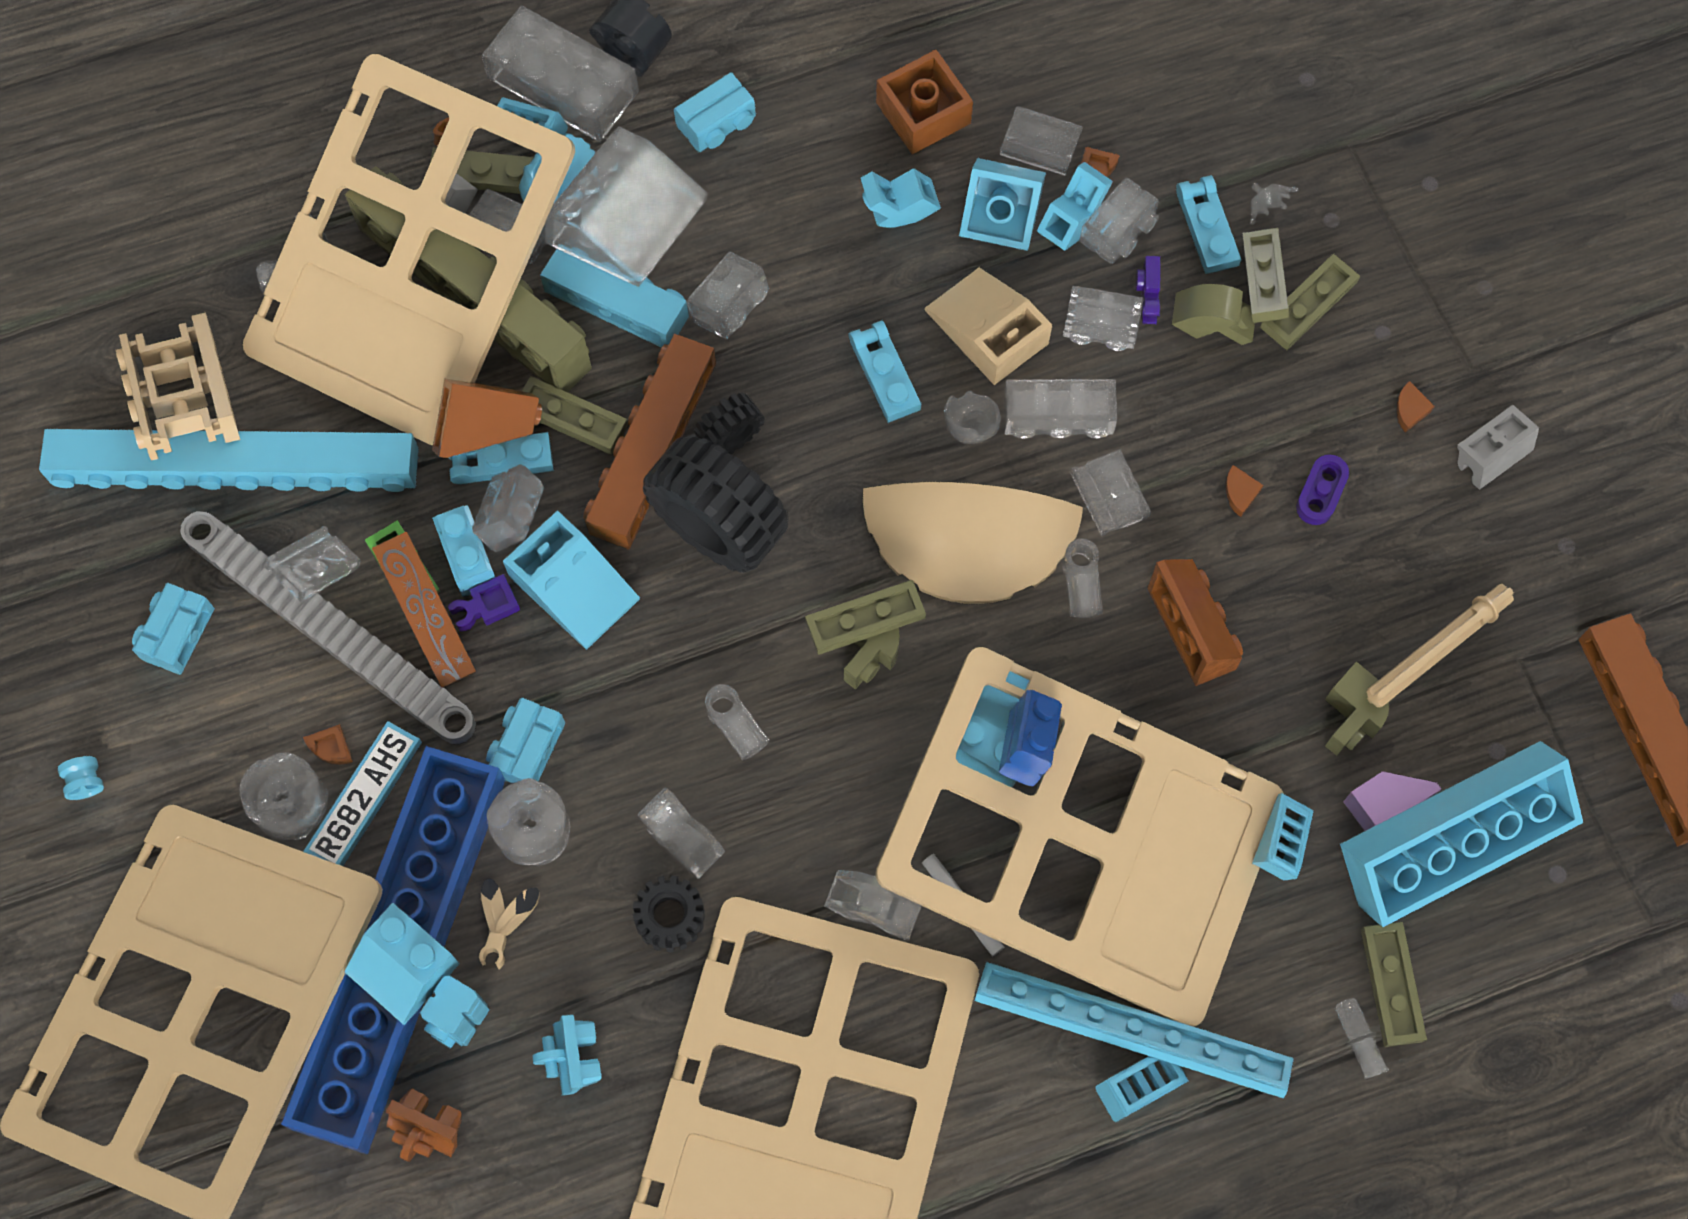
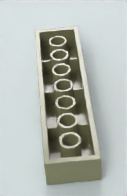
[345,166,592,392]

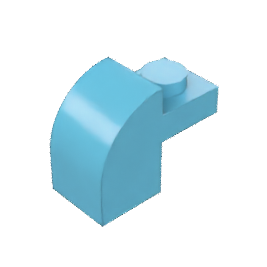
[1037,162,1113,251]
[860,168,941,228]

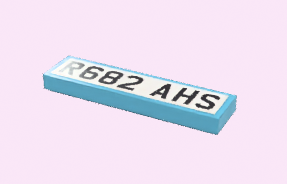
[303,721,422,866]

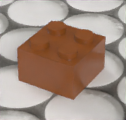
[876,49,973,155]

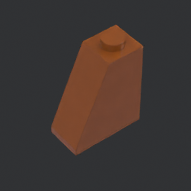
[432,378,542,458]

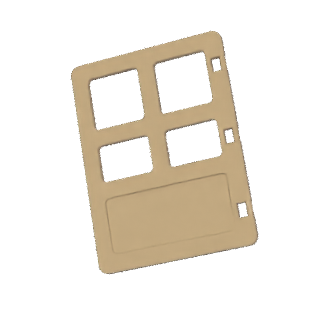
[243,54,575,445]
[875,647,1283,1026]
[0,805,382,1219]
[629,897,979,1219]

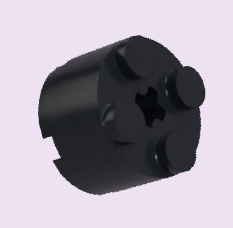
[589,0,672,77]

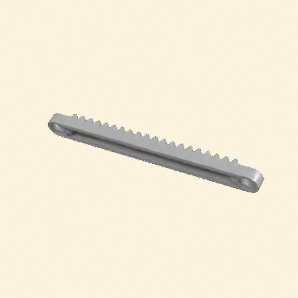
[180,511,476,744]

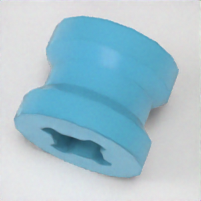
[58,756,104,800]

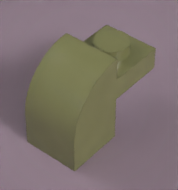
[1172,284,1255,345]
[844,628,900,689]
[1325,662,1389,756]

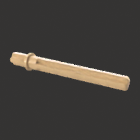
[1366,584,1514,708]

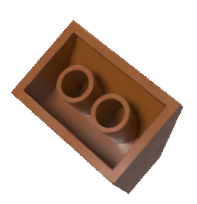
[1147,559,1243,686]

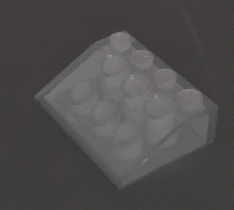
[545,126,708,287]

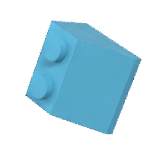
[959,158,1046,251]
[344,903,460,1025]

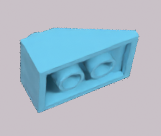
[956,671,1029,787]

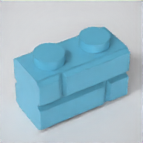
[674,72,756,153]
[432,505,495,597]
[132,583,215,675]
[486,698,565,791]
[420,976,489,1048]

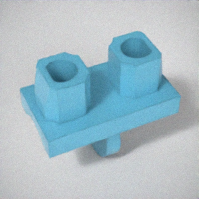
[532,1015,601,1095]

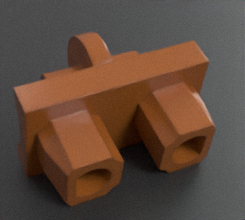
[386,1088,462,1162]

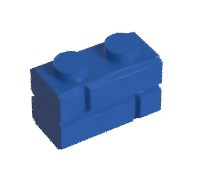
[999,690,1062,786]

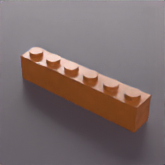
[583,333,716,550]
[1578,613,1688,847]

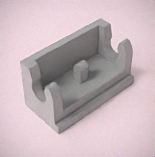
[1457,405,1539,490]

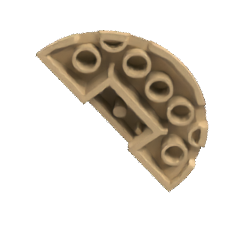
[863,482,1083,604]

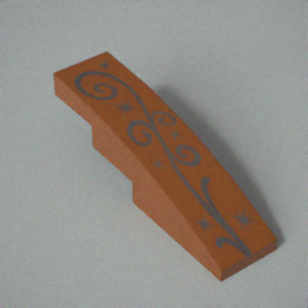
[372,531,476,688]

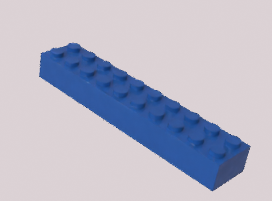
[281,746,506,1154]

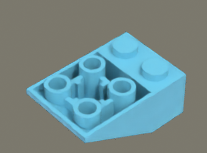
[503,510,640,650]

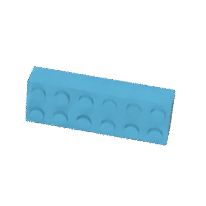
[1340,741,1583,927]

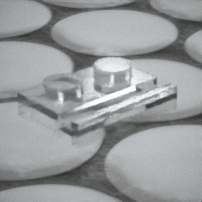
[1000,106,1083,176]
[1071,449,1151,536]
[265,526,360,602]

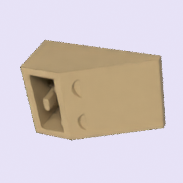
[925,267,1052,385]

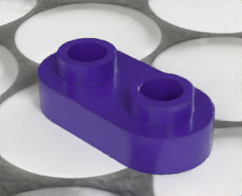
[1296,455,1349,525]

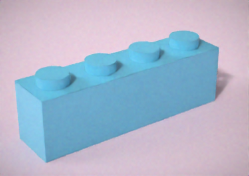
[540,241,689,348]

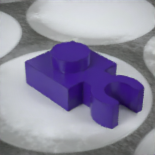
[1135,256,1160,325]
[448,574,520,632]

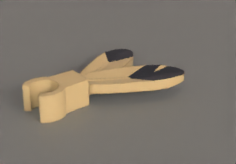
[479,878,540,969]

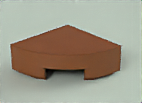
[1081,147,1120,177]
[1397,381,1435,433]
[1225,465,1264,517]
[303,724,353,765]

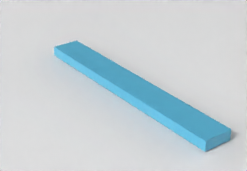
[975,962,1294,1098]

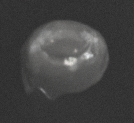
[944,391,1001,445]

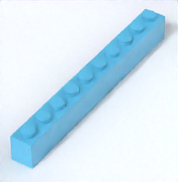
[39,429,419,492]

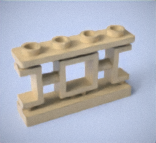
[116,312,240,461]

